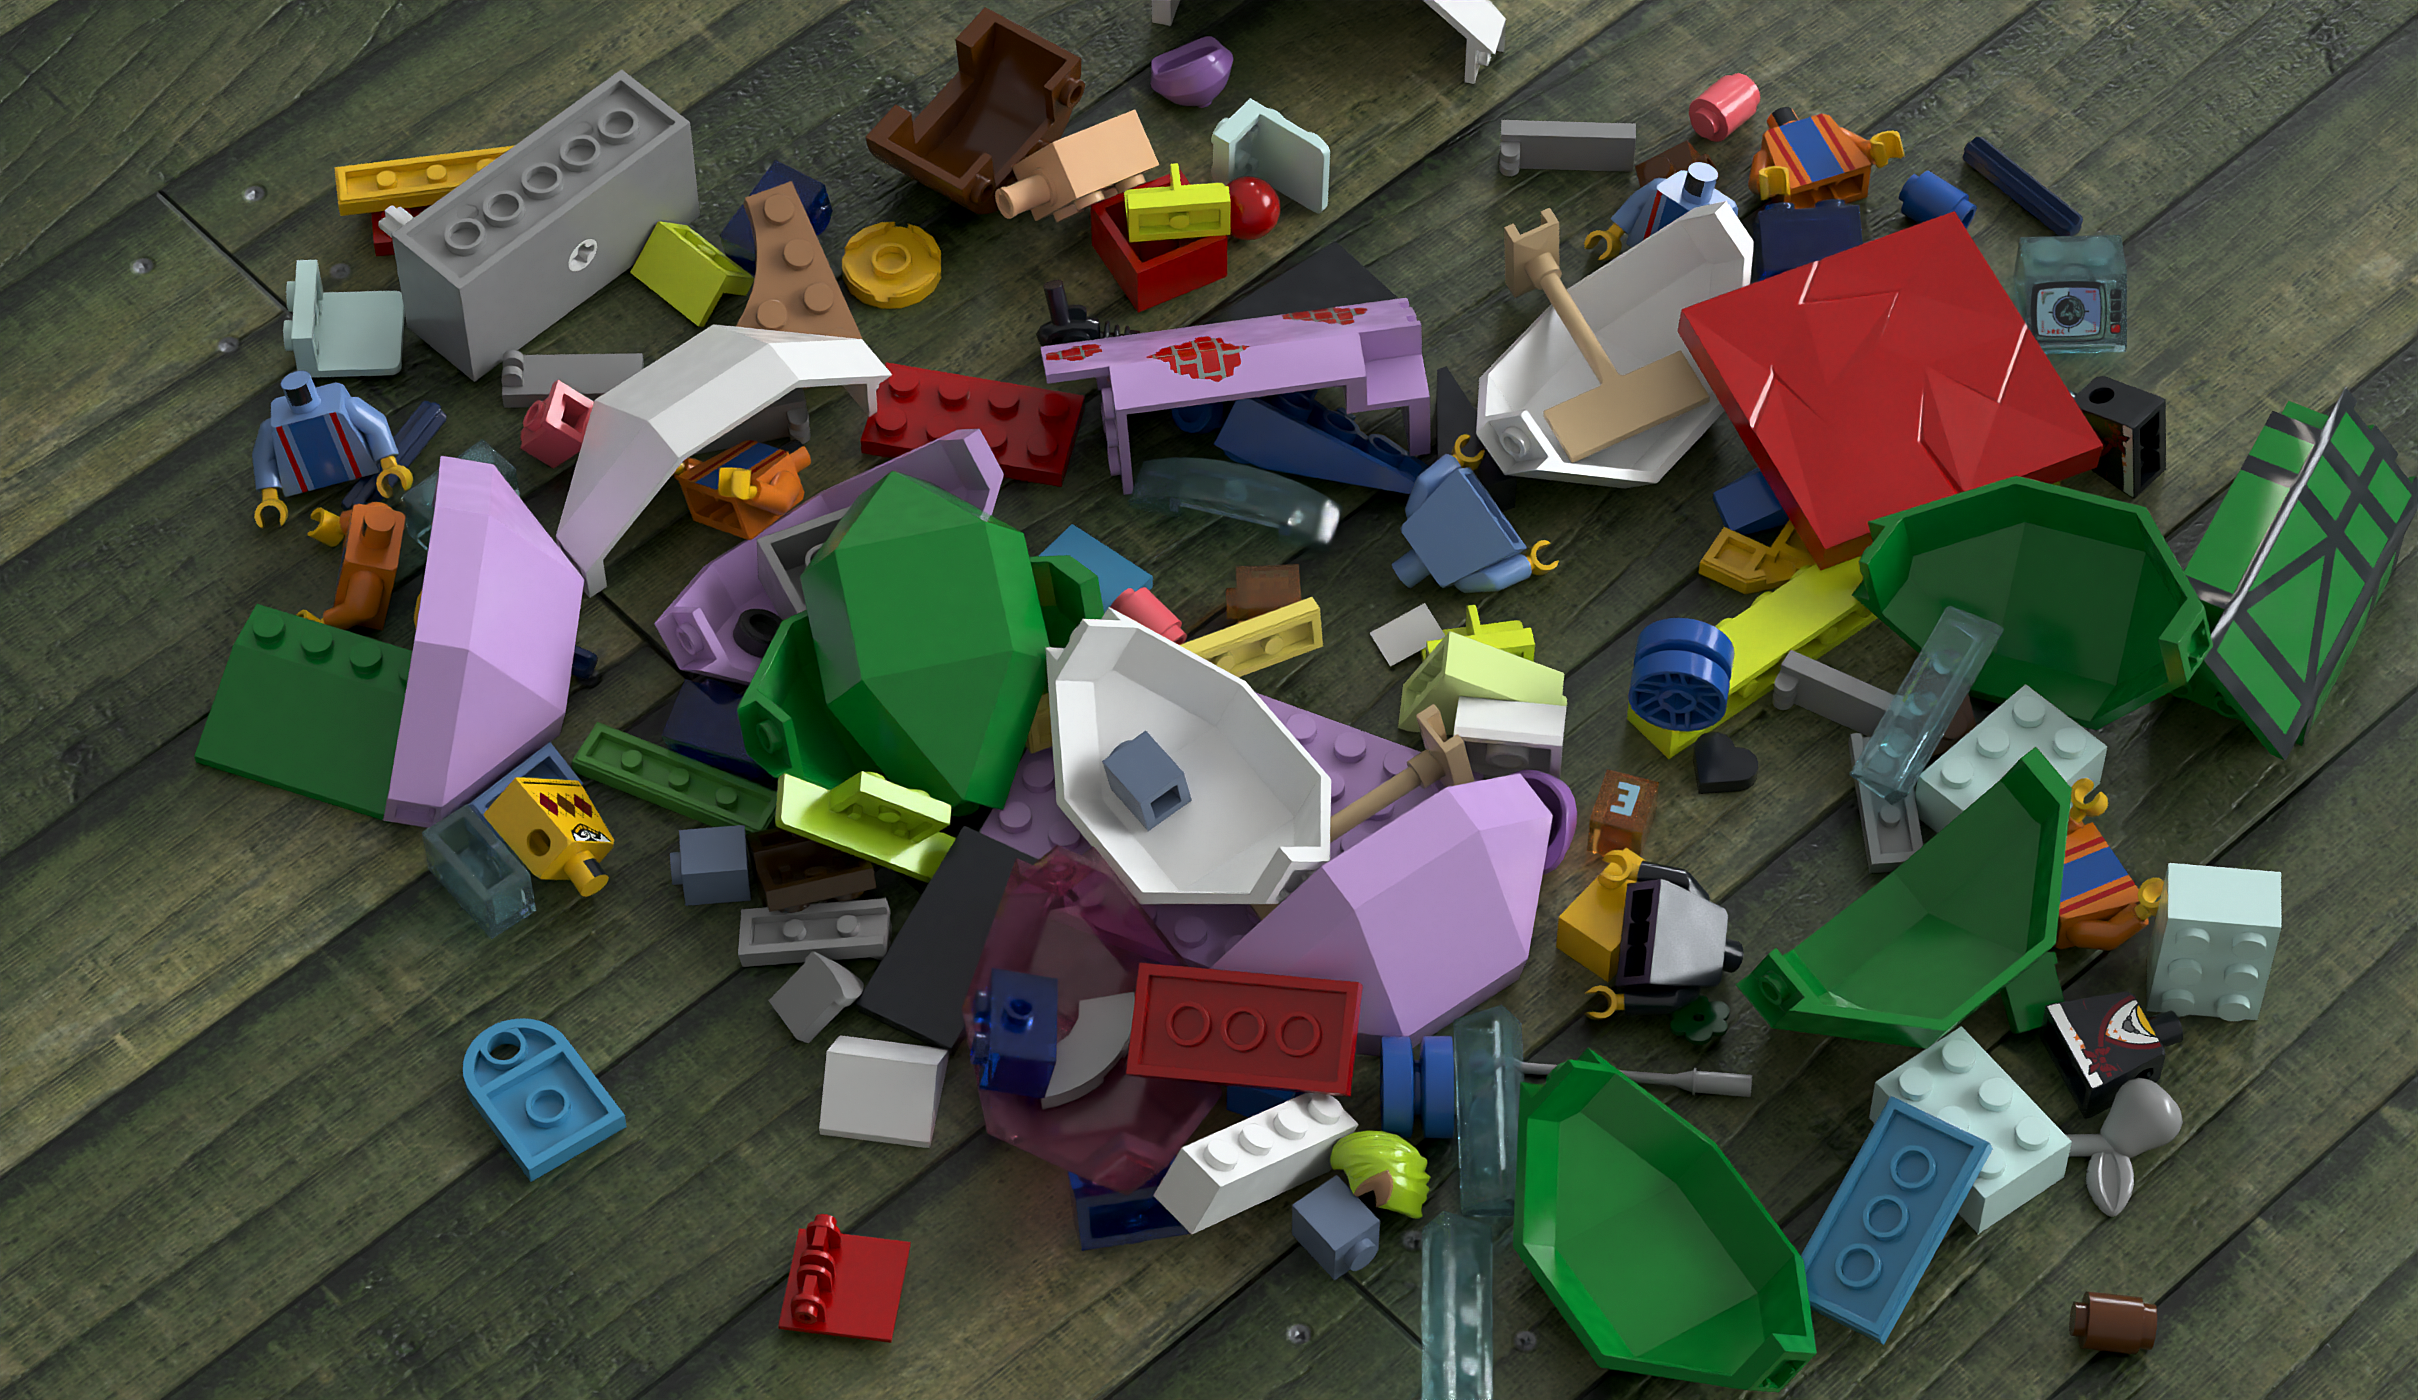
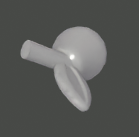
[2065,1078,2183,1217]

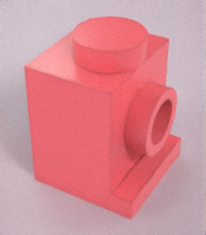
[520,380,594,469]

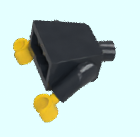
[1585,850,1744,1020]

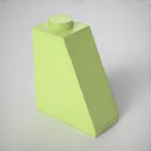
[1398,631,1567,735]

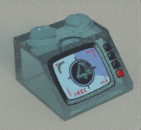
[2013,235,2127,354]

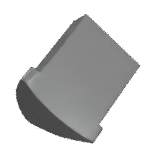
[768,951,864,1043]

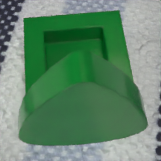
[2000,952,2065,1033]

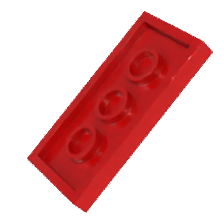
[861,362,1085,487]
[1126,963,1363,1097]

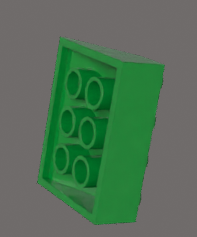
[194,604,412,823]

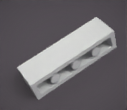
[1153,1093,1359,1234]

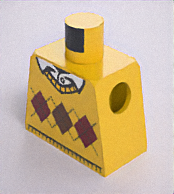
[483,777,614,897]

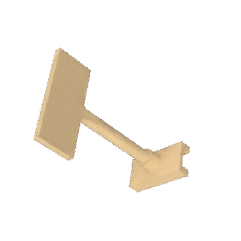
[1504,208,1710,463]
[1249,704,1475,921]

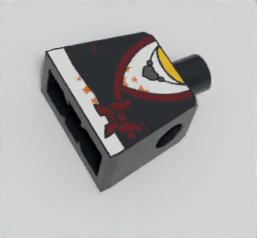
[2067,376,2166,499]
[2039,991,2183,1119]

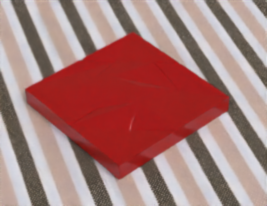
[1677,211,2103,571]

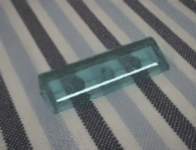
[1849,606,2004,805]
[1454,1005,1524,1217]
[1421,1211,1493,1400]

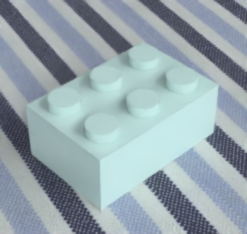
[1915,684,2107,833]
[2147,863,2281,1021]
[1869,1026,2072,1234]

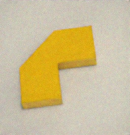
[1699,519,1815,594]

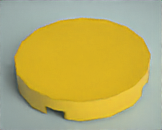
[842,222,941,309]

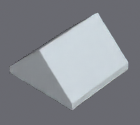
[1453,696,1567,779]
[819,1035,949,1148]

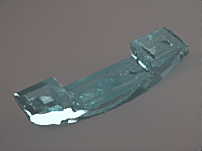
[1129,458,1343,553]

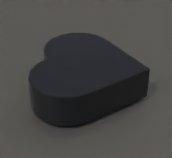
[1693,732,1758,794]

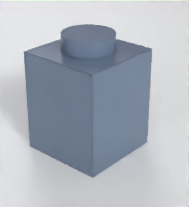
[1102,731,1192,831]
[670,825,751,906]
[1292,1175,1380,1281]

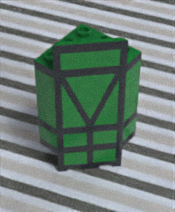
[2169,387,2418,761]

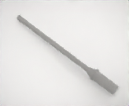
[1473,1058,1752,1097]

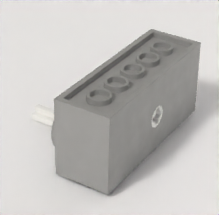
[378,69,700,382]

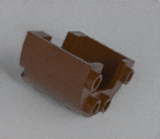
[865,7,1085,214]

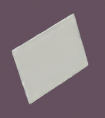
[1370,603,1445,667]

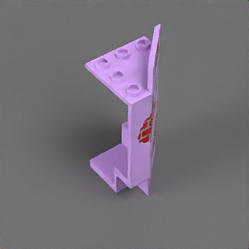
[1041,298,1431,495]

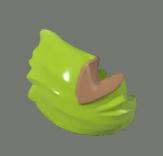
[1330,1130,1431,1219]

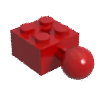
[1091,170,1280,313]

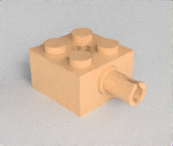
[995,109,1159,222]

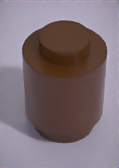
[2069,1291,2157,1354]

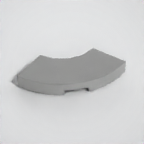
[1033,992,1135,1109]

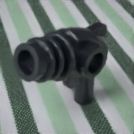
[1036,280,1140,347]

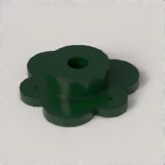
[1668,995,1730,1045]

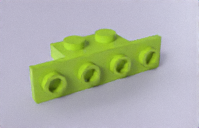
[775,771,956,883]

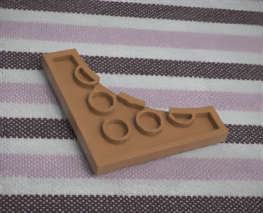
[735,181,863,390]

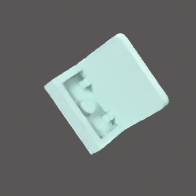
[1211,98,1330,214]
[283,260,405,378]

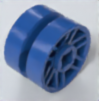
[1628,618,1734,731]
[1380,1036,1454,1139]

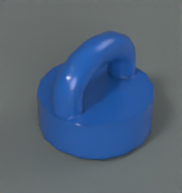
[1171,402,1226,434]

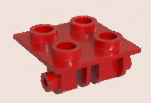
[778,1214,911,1343]

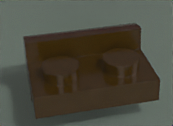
[746,827,877,913]

